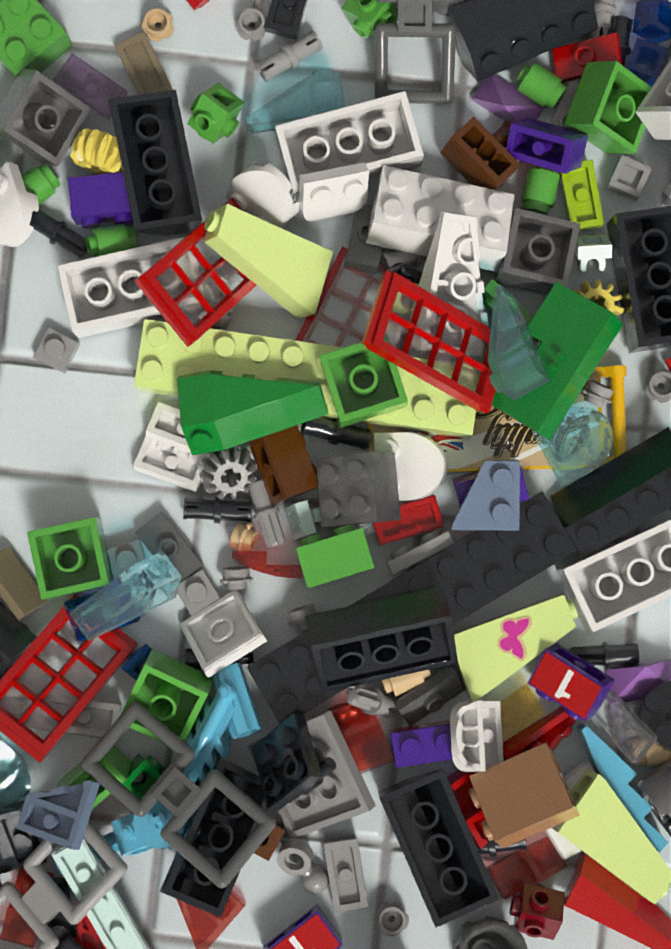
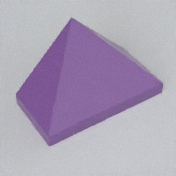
[472,75,545,123]
[604,659,671,703]

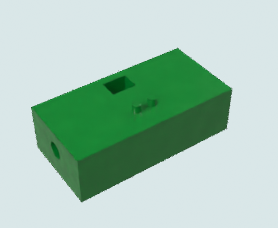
[492,282,623,440]

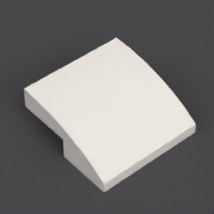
[133,402,209,492]

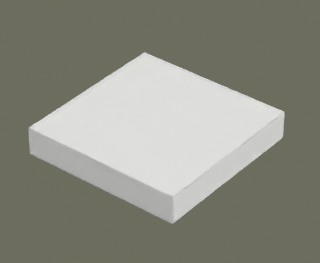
[179,590,267,678]

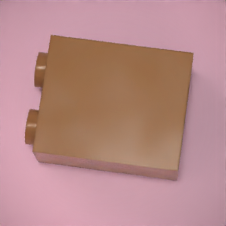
[469,743,580,849]

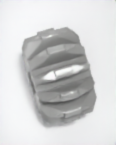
[199,445,257,500]

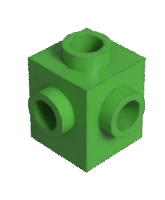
[341,0,398,39]
[187,82,245,144]

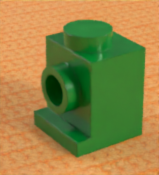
[122,753,165,799]

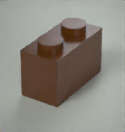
[248,425,318,505]

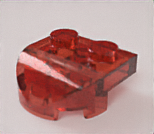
[325,703,394,774]

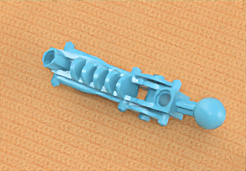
[54,663,262,875]

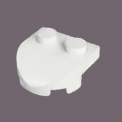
[0,161,39,247]
[226,161,299,230]
[295,162,369,222]
[374,432,447,501]
[450,700,504,772]

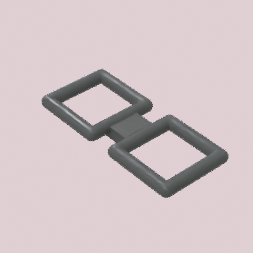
[375,0,456,104]
[81,702,276,888]

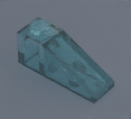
[245,70,345,134]
[488,284,550,401]
[70,551,181,641]

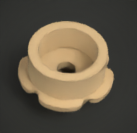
[142,8,174,42]
[230,522,259,554]

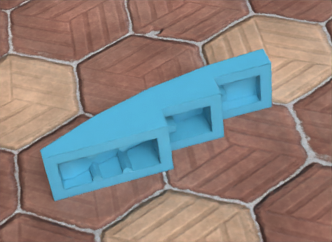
[576,723,669,853]

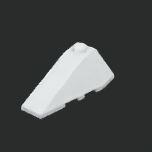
[406,212,488,357]

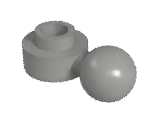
[277,839,329,894]

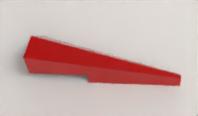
[447,706,577,849]
[564,851,671,949]

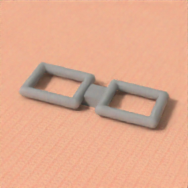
[0,821,127,949]

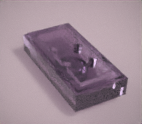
[53,53,128,120]

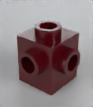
[509,882,565,940]

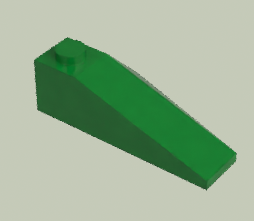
[177,370,328,455]

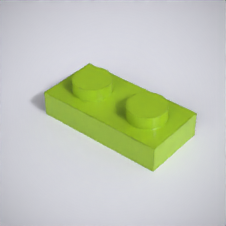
[559,159,604,231]

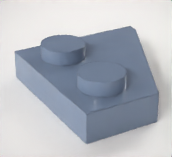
[452,460,520,531]
[16,780,100,850]

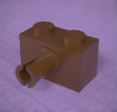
[440,117,521,190]

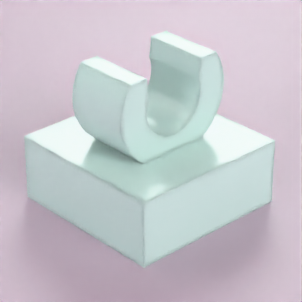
[575,234,612,272]
[284,500,321,540]

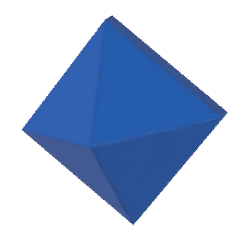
[121,644,152,681]

